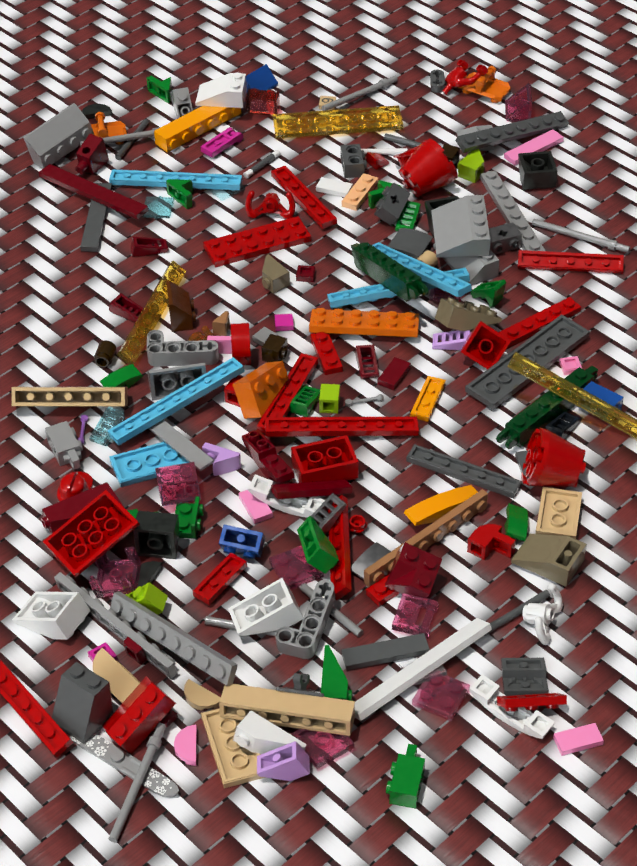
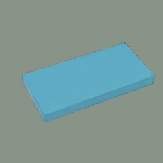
[109,442,194,487]

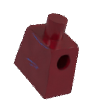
[75,134,109,174]

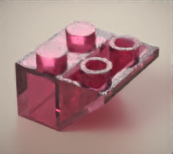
[155,462,201,506]

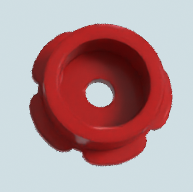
[349,515,367,533]

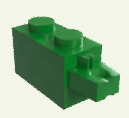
[386,744,425,809]

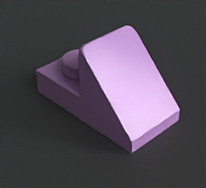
[202,442,241,476]

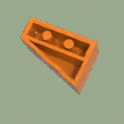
[233,361,288,419]

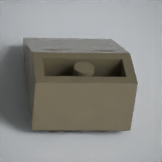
[435,297,502,331]
[511,534,587,587]

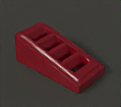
[131,237,168,257]
[109,293,149,324]
[355,344,379,379]

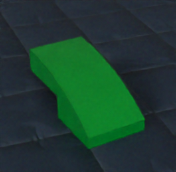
[99,364,143,388]
[504,504,528,541]

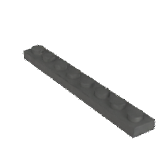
[455,111,569,153]

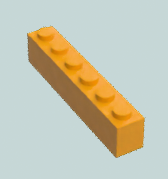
[154,106,241,152]

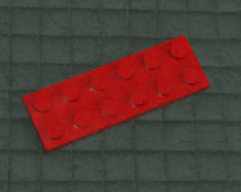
[203,216,311,268]

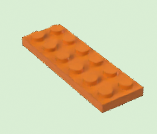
[309,308,419,337]

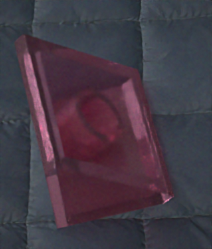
[505,83,532,122]

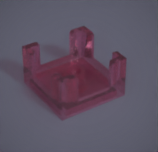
[89,547,141,598]

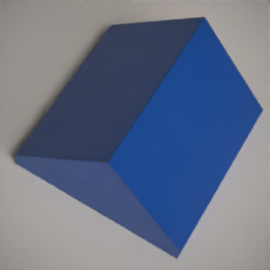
[246,64,278,98]

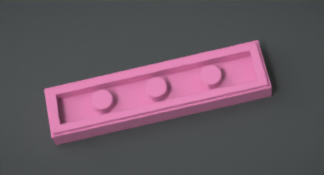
[504,129,564,166]

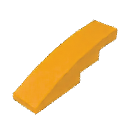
[404,485,478,526]

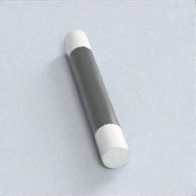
[243,150,281,179]

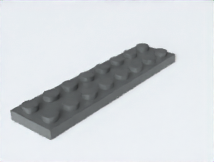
[465,314,590,410]

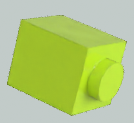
[319,384,340,414]

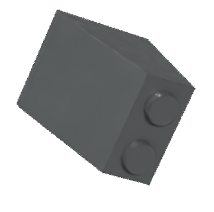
[52,662,113,744]

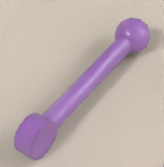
[77,415,88,444]

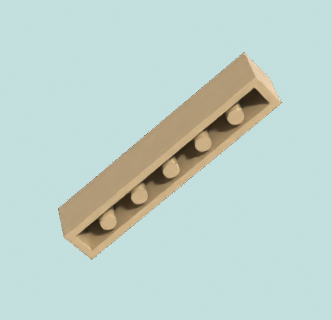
[11,387,128,406]
[219,684,355,736]

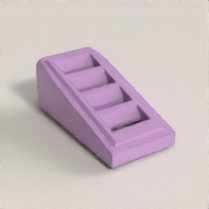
[432,330,470,350]

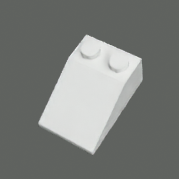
[195,72,247,108]
[228,578,304,636]
[12,591,91,640]

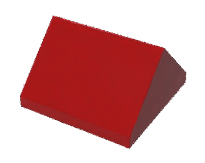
[460,321,511,369]

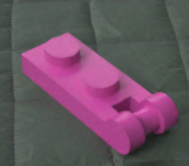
[200,127,243,158]

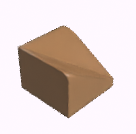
[212,311,230,336]

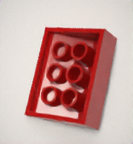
[43,490,140,577]

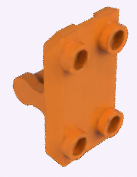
[459,66,511,103]
[91,112,127,145]

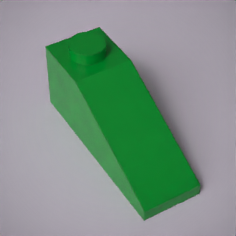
[297,516,339,574]
[321,645,352,701]

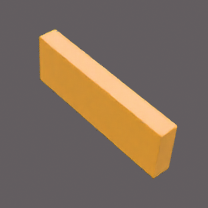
[410,376,446,422]

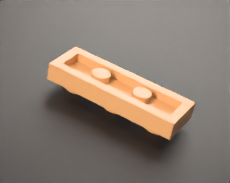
[342,173,378,211]

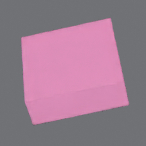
[559,356,582,375]

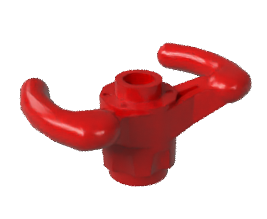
[245,190,296,220]

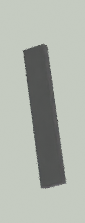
[80,183,112,252]
[406,444,522,499]

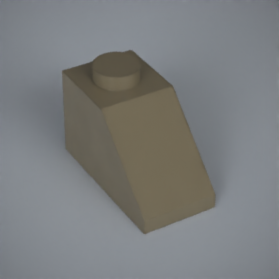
[262,254,290,294]

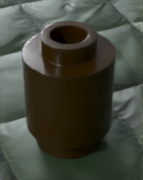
[94,340,116,367]

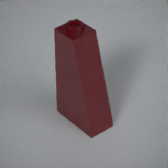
[41,482,124,534]

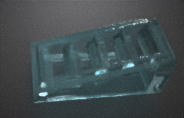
[89,407,125,446]

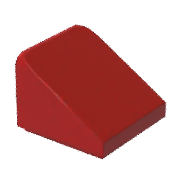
[366,152,389,169]

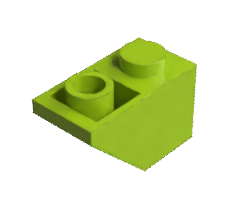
[457,149,484,183]
[125,582,168,615]

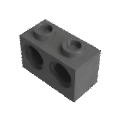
[340,144,367,178]

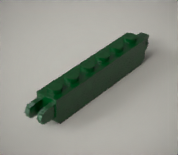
[351,243,429,302]
[496,366,598,449]

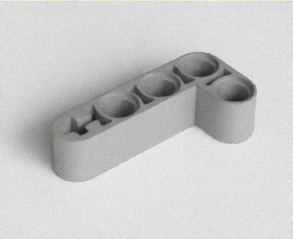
[147,330,219,367]
[275,580,335,659]

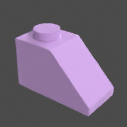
[257,741,310,781]

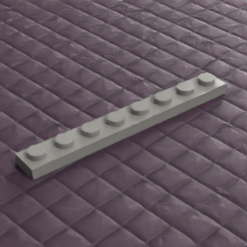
[480,170,545,251]
[54,572,177,679]
[110,592,238,686]

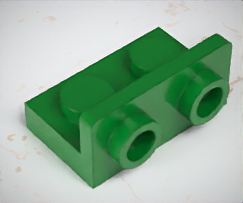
[175,496,204,539]

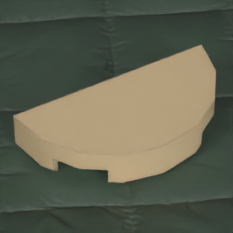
[184,679,221,711]

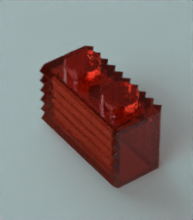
[246,88,280,115]

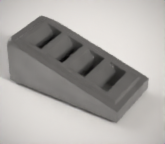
[311,493,347,535]

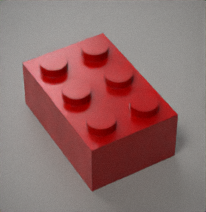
[291,435,359,483]

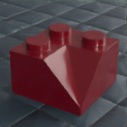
[385,542,442,603]

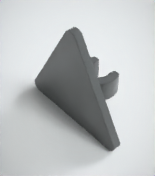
[276,673,324,697]

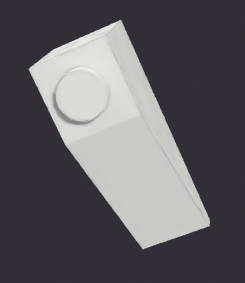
[233,711,307,754]

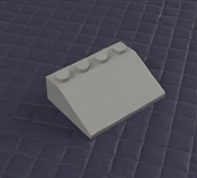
[431,195,490,257]

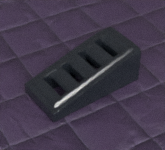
[545,411,581,439]

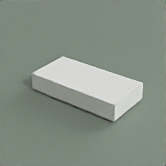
[316,177,353,197]

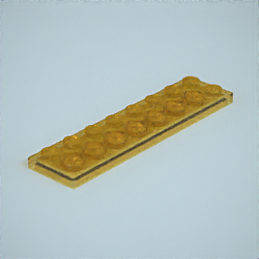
[273,105,403,139]

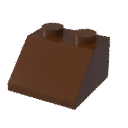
[166,281,196,332]

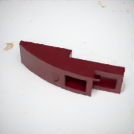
[242,429,295,484]

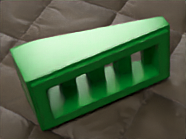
[395,201,421,231]
[290,385,320,417]

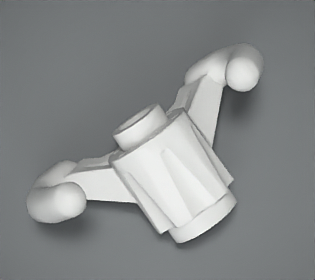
[523,583,563,645]

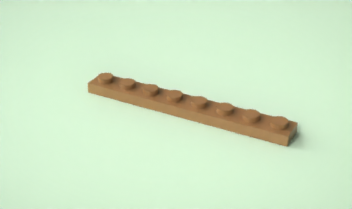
[364,489,488,587]

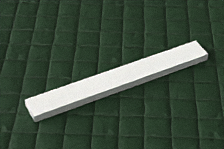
[355,618,492,721]

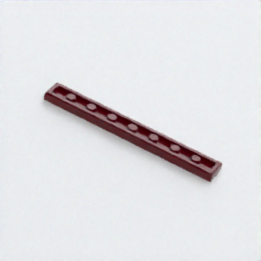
[38,164,149,220]

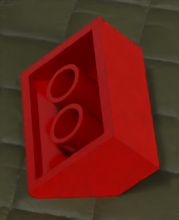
[103,676,176,754]

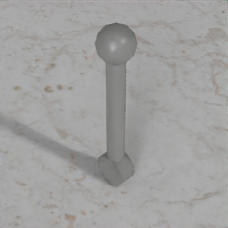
[345,394,384,407]

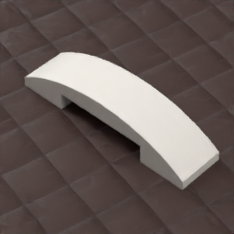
[248,474,325,518]
[469,675,555,739]

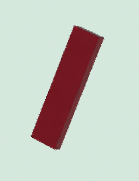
[271,479,352,499]

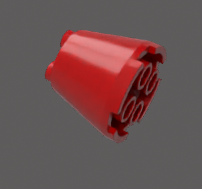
[398,138,458,198]
[521,428,586,488]

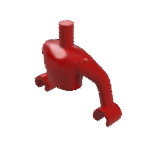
[442,60,488,95]

